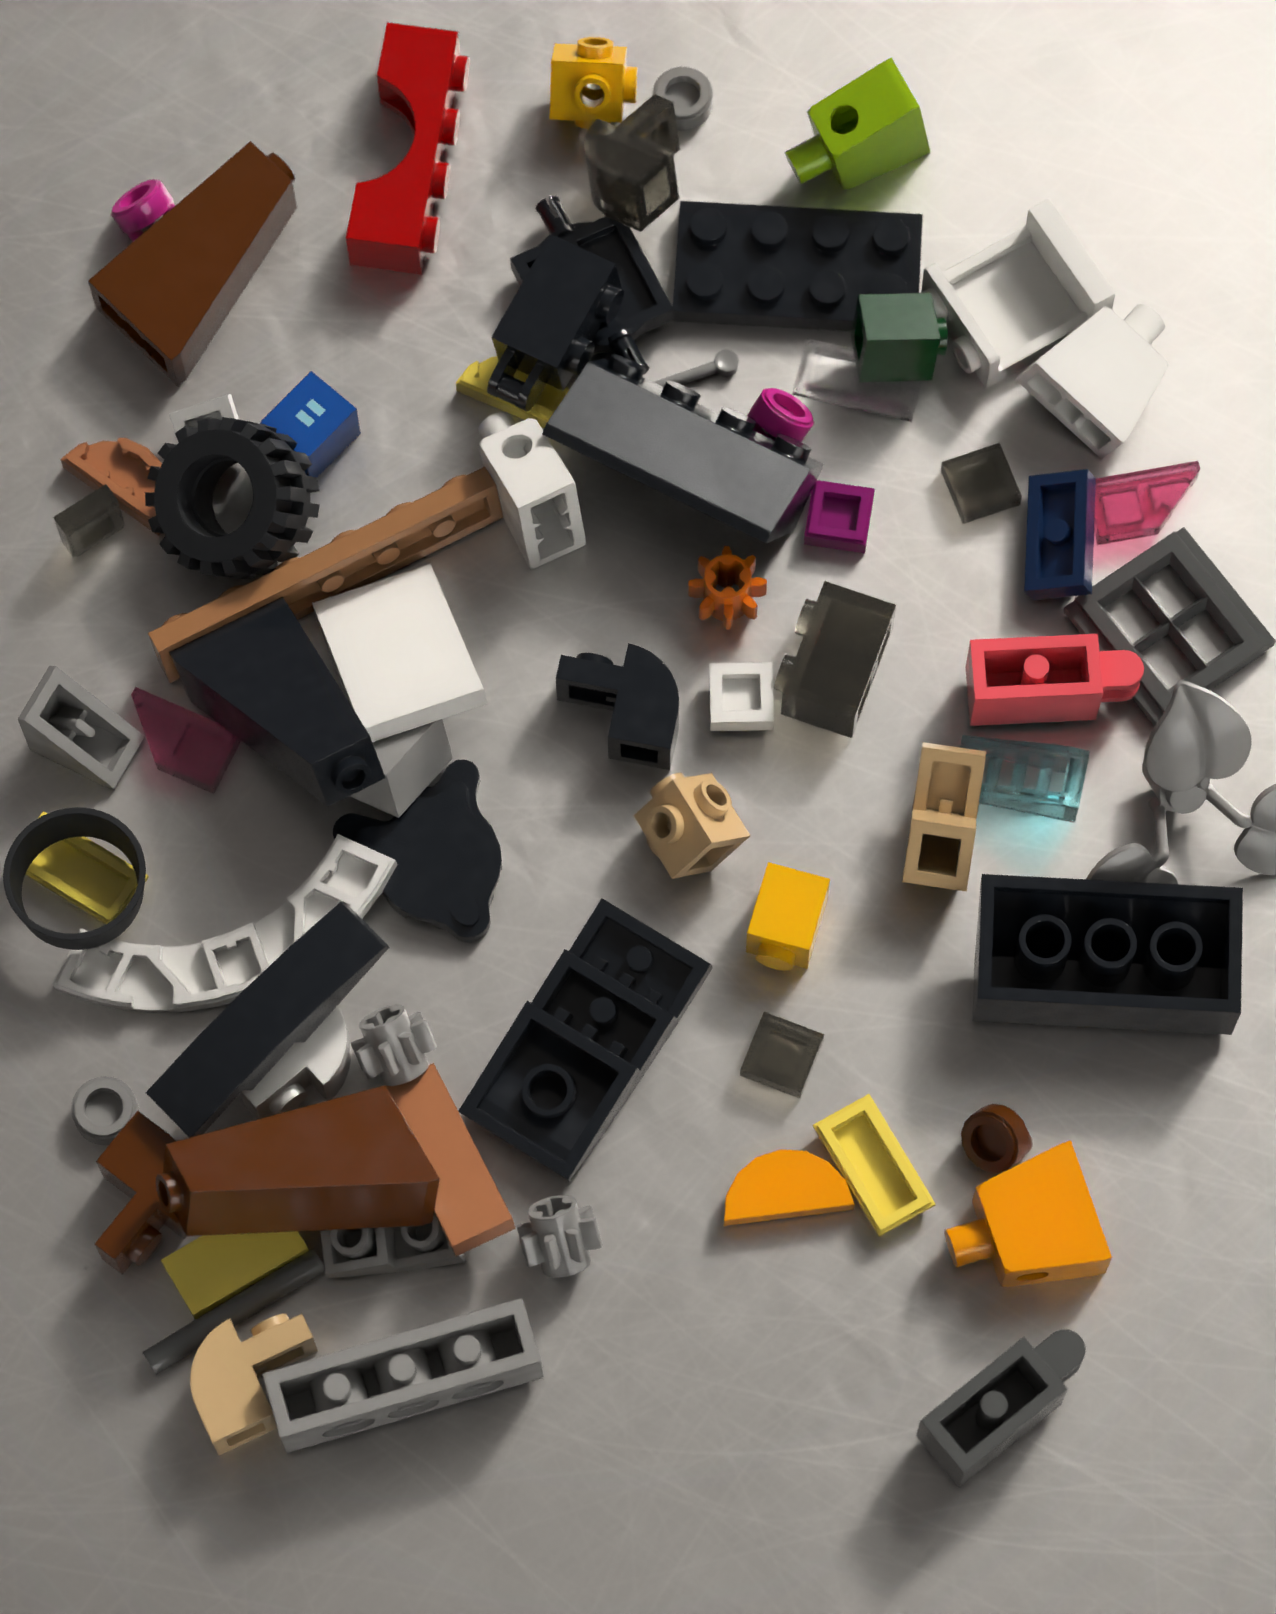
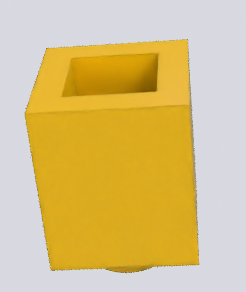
[746,862,830,971]

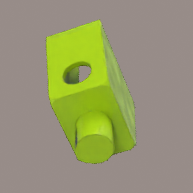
[785,57,931,190]

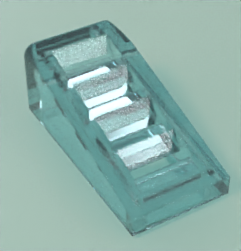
[960,735,1090,823]

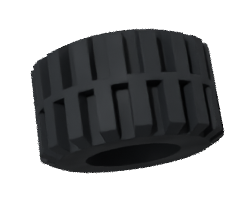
[145,417,320,578]

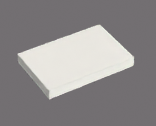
[312,564,487,742]

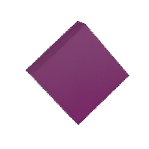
[804,480,875,554]

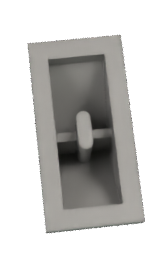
[18,666,145,789]
[350,719,453,818]

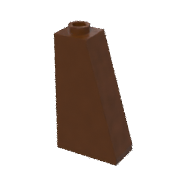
[88,141,297,386]
[156,1085,440,1236]

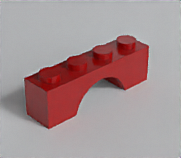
[346,22,470,275]

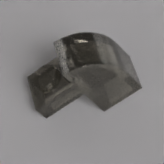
[584,94,680,232]

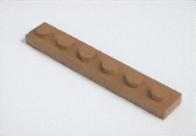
[148,466,503,683]

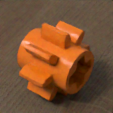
[688,546,767,630]

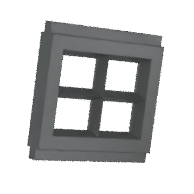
[1063,527,1276,727]

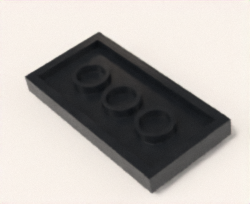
[672,201,923,331]

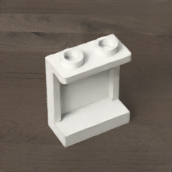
[921,198,1116,388]

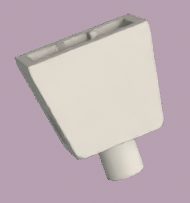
[1016,304,1168,459]
[478,412,587,570]

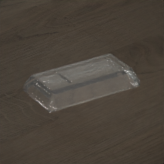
[792,338,922,422]

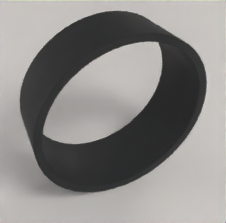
[3,807,146,950]

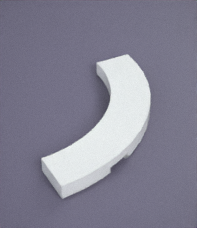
[53,834,398,1013]

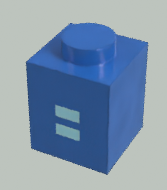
[260,371,361,477]

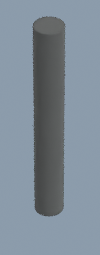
[142,1248,325,1375]

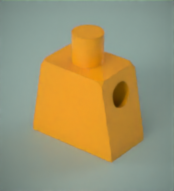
[944,1140,1112,1287]

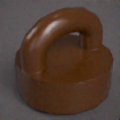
[961,1104,1033,1173]

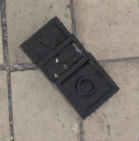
[458,898,713,1181]

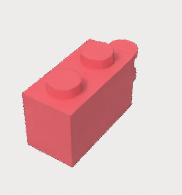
[965,634,1144,726]

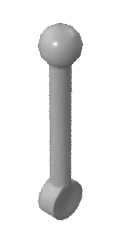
[654,350,739,387]

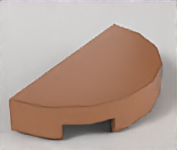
[60,438,162,536]

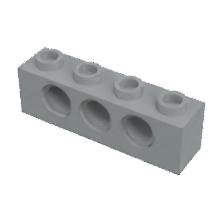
[263,1298,543,1453]

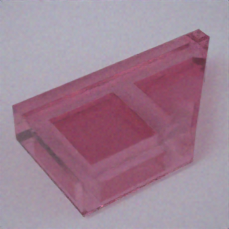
[1094,461,1200,545]
[131,687,241,794]

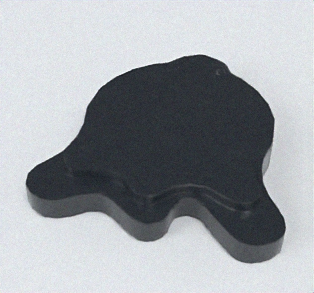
[333,760,502,942]

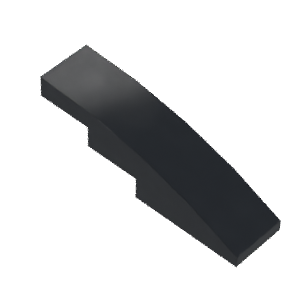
[146,902,390,1138]

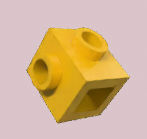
[549,37,638,130]

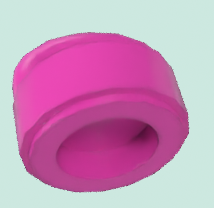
[111,179,175,242]
[747,388,814,442]

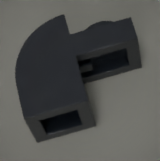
[556,643,679,770]

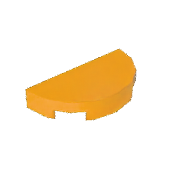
[724,1149,855,1226]

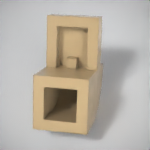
[902,742,986,892]
[190,1314,318,1455]

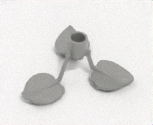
[1086,680,1276,884]

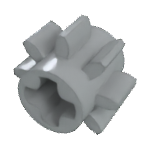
[351,1005,437,1086]
[517,1195,602,1278]

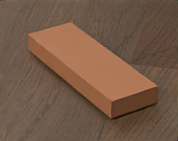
[385,1063,516,1256]

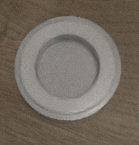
[653,67,713,130]
[71,1076,139,1145]

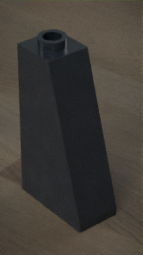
[169,597,385,807]

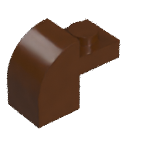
[94,1111,186,1275]

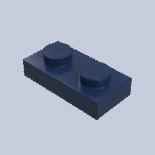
[1024,469,1096,600]

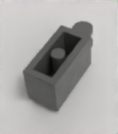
[916,1329,1086,1487]

